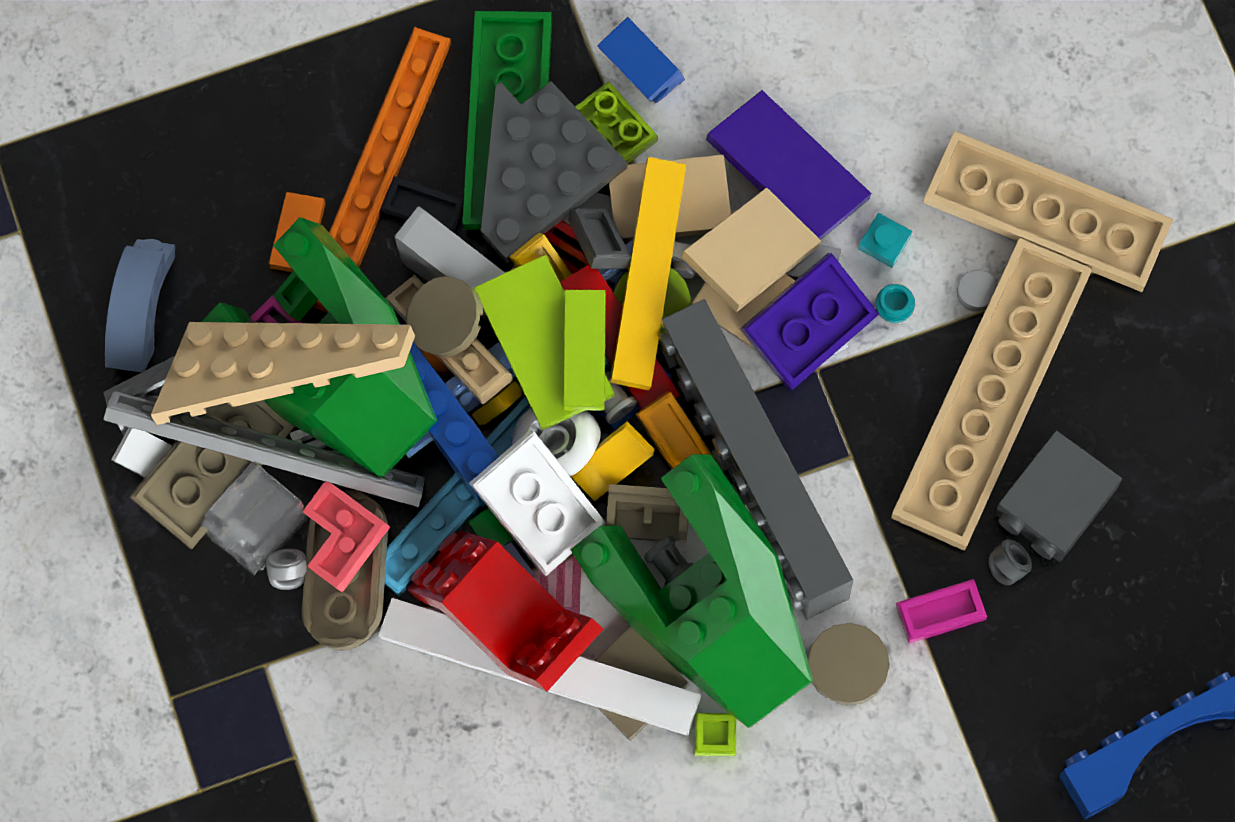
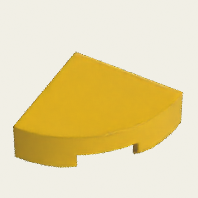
[472,381,523,426]

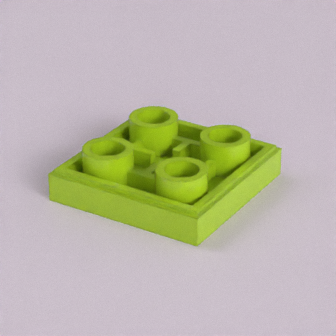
[575,81,658,165]

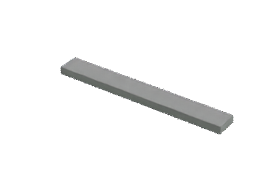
[104,391,425,507]

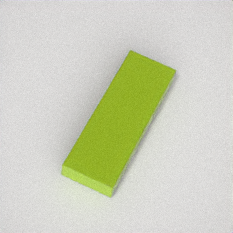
[563,290,606,410]

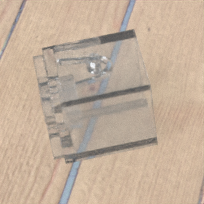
[200,461,309,575]

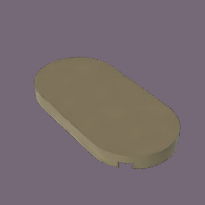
[302,490,388,651]

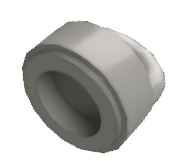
[266,549,307,590]

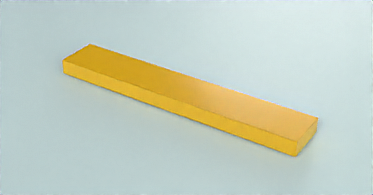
[609,156,686,391]

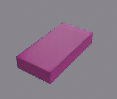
[896,579,987,643]

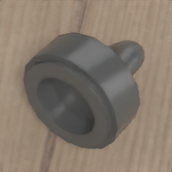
[989,539,1032,585]

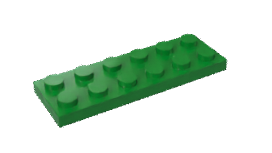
[463,11,552,230]

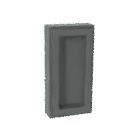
[568,209,631,269]

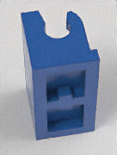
[597,17,685,103]

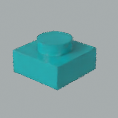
[858,213,912,268]

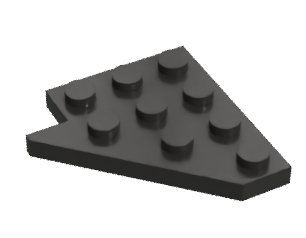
[481,81,627,264]

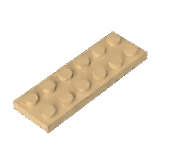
[923,131,1173,292]

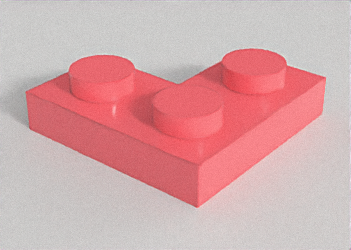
[302,481,390,592]

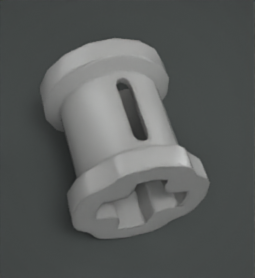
[604,371,637,424]

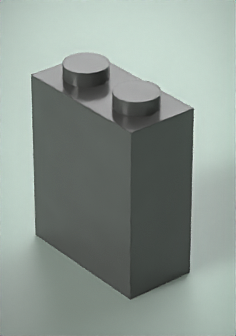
[995,430,1122,562]

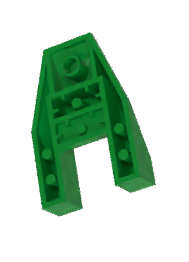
[202,217,438,477]
[570,454,814,728]

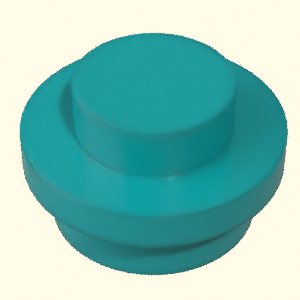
[875,284,915,323]

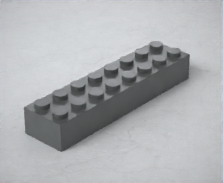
[658,299,853,620]

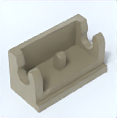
[606,484,688,543]

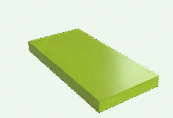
[474,255,615,430]

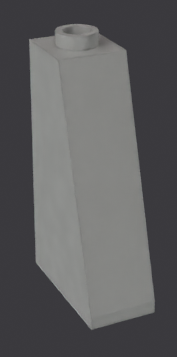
[395,206,505,322]

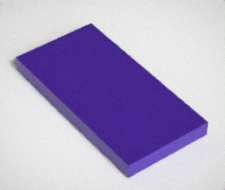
[706,90,872,240]

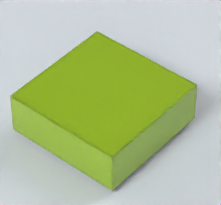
[695,713,736,756]

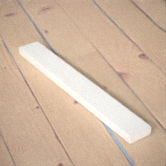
[378,598,700,736]

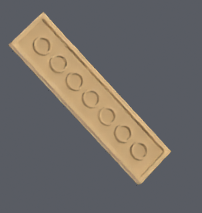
[891,237,1092,551]

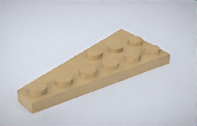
[151,322,415,425]

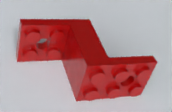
[406,531,603,692]

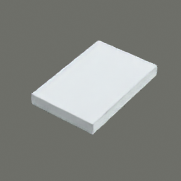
[469,430,606,576]

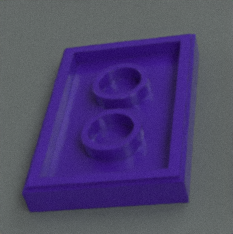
[740,253,879,390]

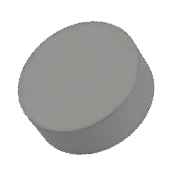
[957,270,997,311]

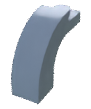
[105,239,175,372]

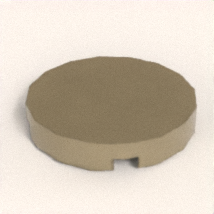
[407,276,483,357]
[808,623,890,706]

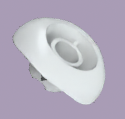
[512,408,601,477]

